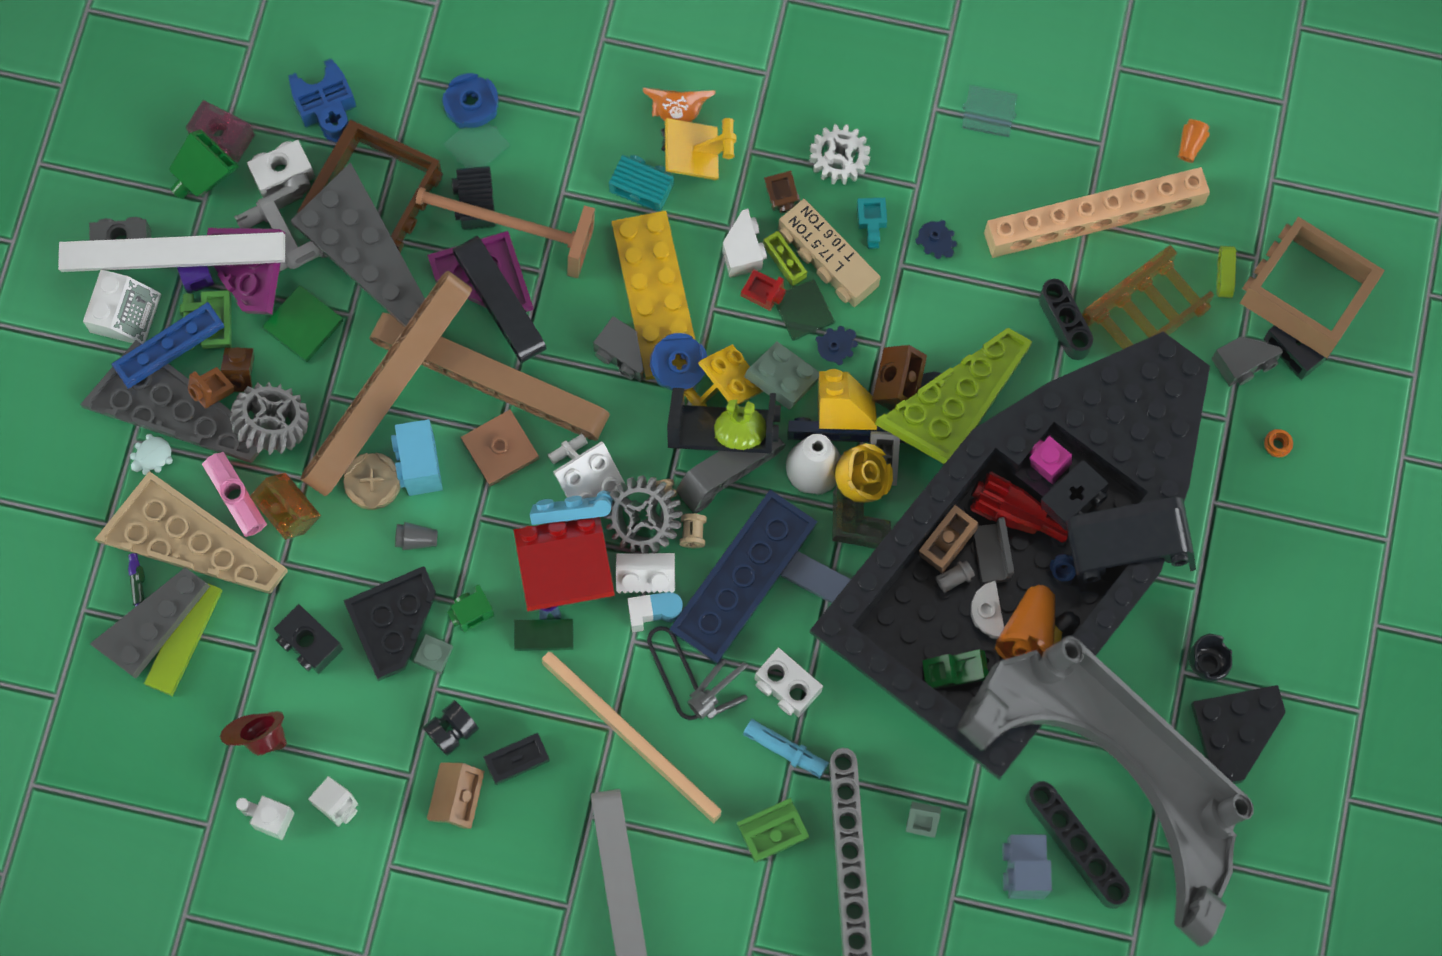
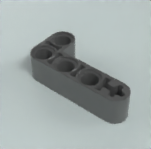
[676,437,786,514]

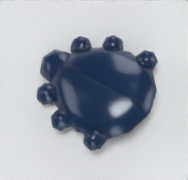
[915,220,957,259]
[816,326,858,365]

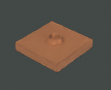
[461,409,539,487]

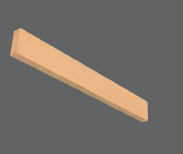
[542,652,721,824]

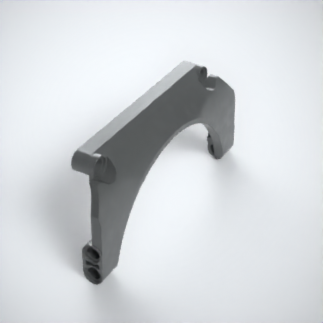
[958,637,1254,947]

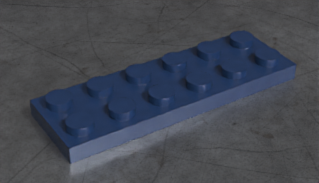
[669,489,818,664]

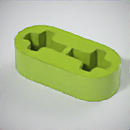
[1217,246,1236,298]

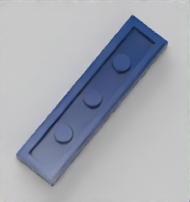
[111,302,225,389]

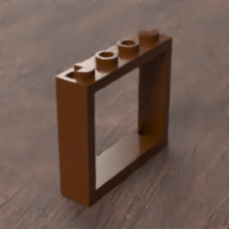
[297,119,443,253]

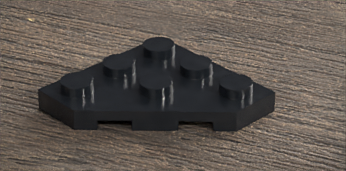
[344,566,436,681]
[1191,685,1286,784]

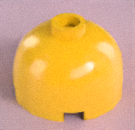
[835,443,893,503]

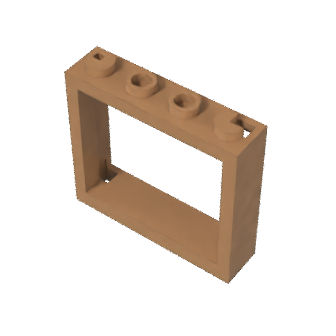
[1240,217,1385,358]

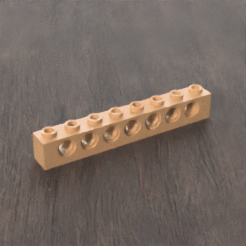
[984,167,1210,258]

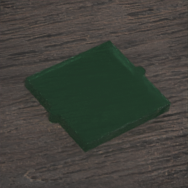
[775,279,835,341]

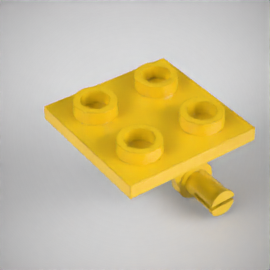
[665,118,736,180]
[684,344,764,406]

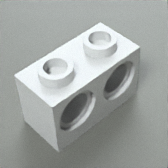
[755,648,823,718]

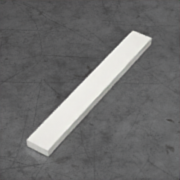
[58,232,285,272]

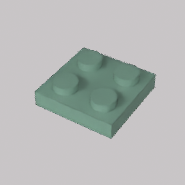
[744,342,819,410]

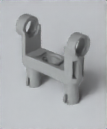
[234,174,327,272]

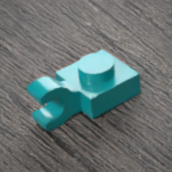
[857,198,887,249]

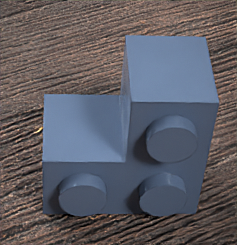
[1002,835,1052,899]

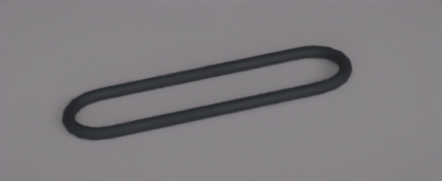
[647,626,698,720]

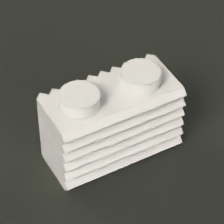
[616,553,675,593]

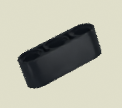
[1039,278,1093,360]

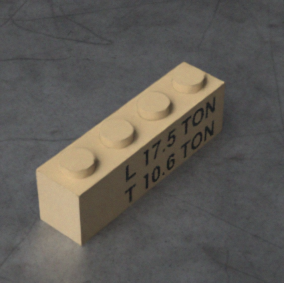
[778,199,880,307]

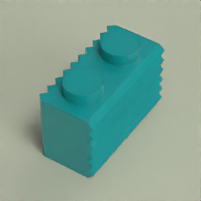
[609,155,674,212]

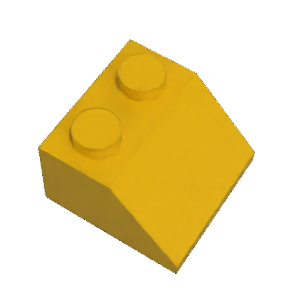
[818,369,877,430]

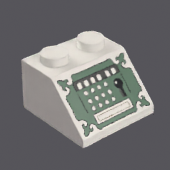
[83,270,161,344]

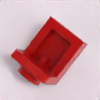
[741,269,786,311]

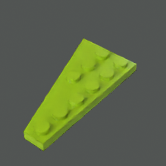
[875,328,1032,464]

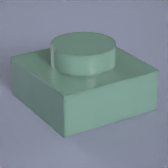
[414,634,453,674]
[906,801,941,838]

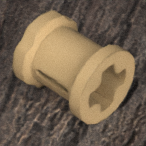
[680,513,707,548]

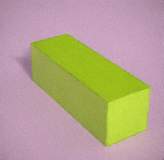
[763,231,807,287]

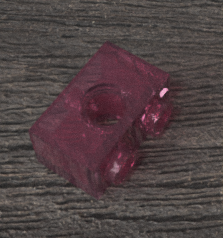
[186,100,255,162]

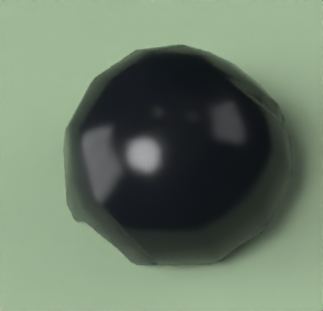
[1188,633,1233,682]

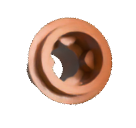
[1178,119,1210,163]

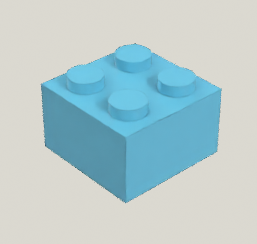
[391,419,443,496]

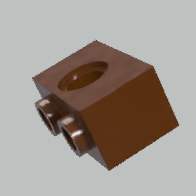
[872,345,927,411]

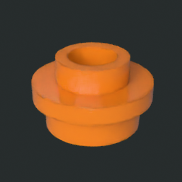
[1264,429,1293,458]

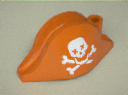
[643,87,716,122]

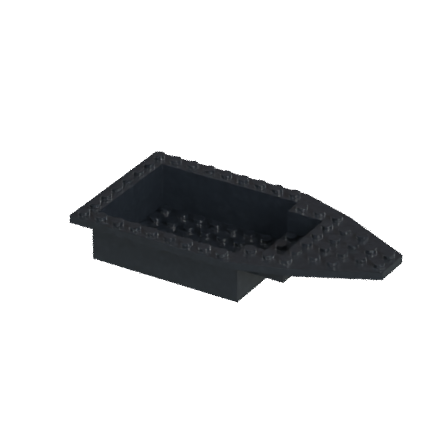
[809,332,1210,780]

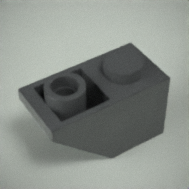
[593,316,644,382]
[1212,337,1283,387]

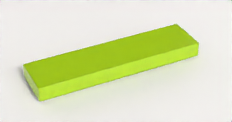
[144,583,222,697]

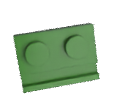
[737,798,809,863]

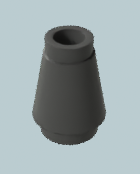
[395,522,438,550]

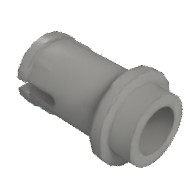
[935,561,975,593]

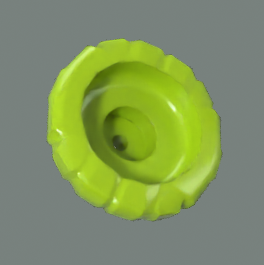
[714,399,767,450]

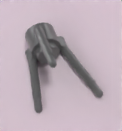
[687,659,748,720]

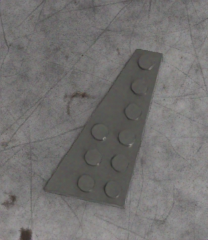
[291,162,425,327]
[80,340,263,463]

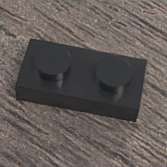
[483,733,550,785]

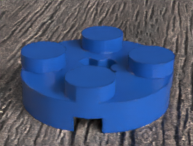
[443,73,499,129]
[650,333,708,391]

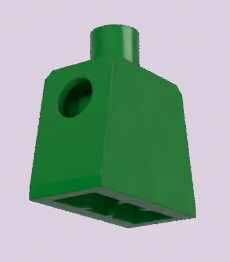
[169,129,239,199]

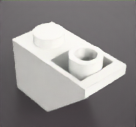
[723,209,767,278]
[309,776,358,827]

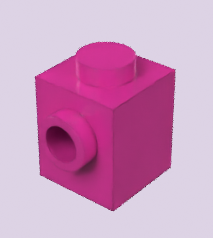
[1030,436,1072,485]

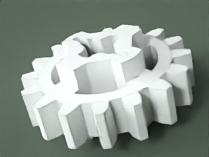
[810,124,870,185]

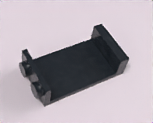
[667,388,781,454]

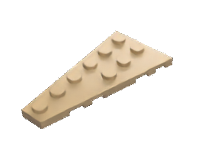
[95,471,288,594]

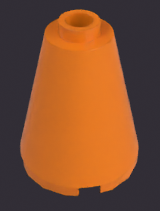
[995,585,1056,660]

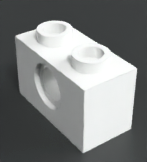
[247,140,315,198]

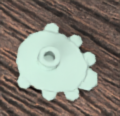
[130,434,173,475]

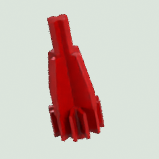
[970,471,1068,543]

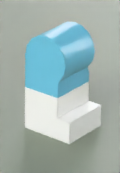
[627,592,683,632]

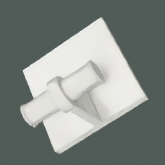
[548,433,625,498]

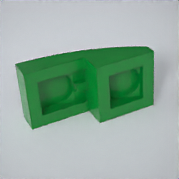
[922,649,988,689]

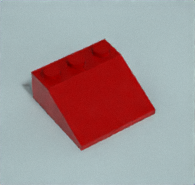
[513,517,615,612]

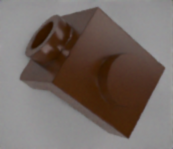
[764,170,800,213]
[221,347,254,392]

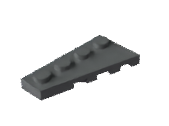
[90,568,210,679]

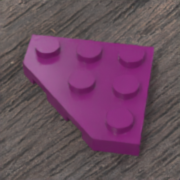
[207,228,285,314]
[427,231,533,312]

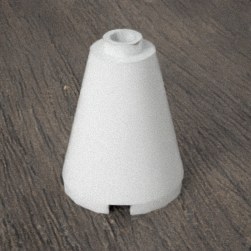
[786,434,841,495]

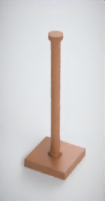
[416,187,595,279]

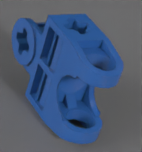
[288,59,356,143]

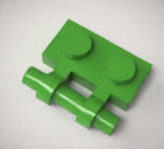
[180,290,231,350]

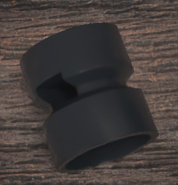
[423,700,479,756]

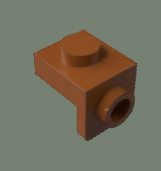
[188,367,234,409]

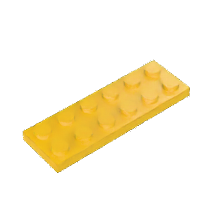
[611,210,695,380]

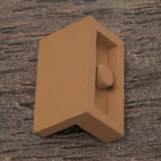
[427,763,485,829]

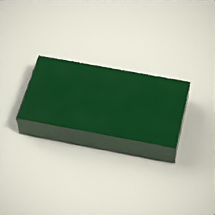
[514,619,573,651]

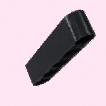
[452,236,547,363]
[1026,781,1130,909]

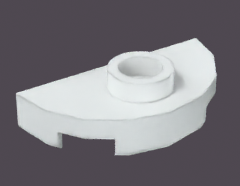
[971,580,1004,639]

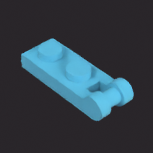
[530,490,613,525]

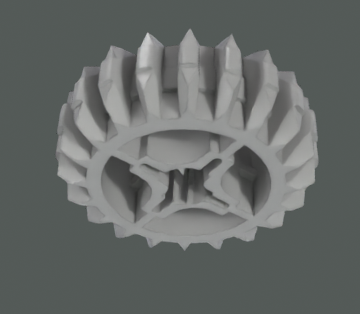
[230,382,309,455]
[604,475,682,554]

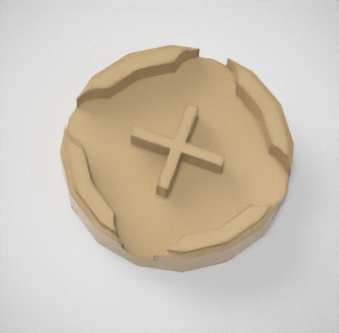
[343,453,401,510]

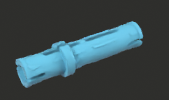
[743,719,829,779]

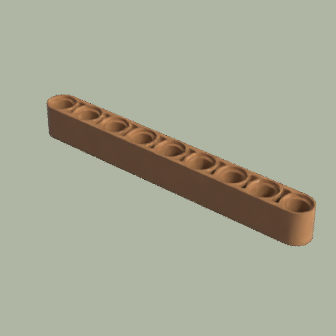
[300,271,472,496]
[369,313,610,441]

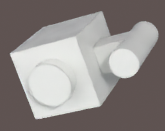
[236,796,294,840]

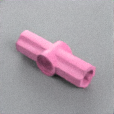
[202,452,267,537]

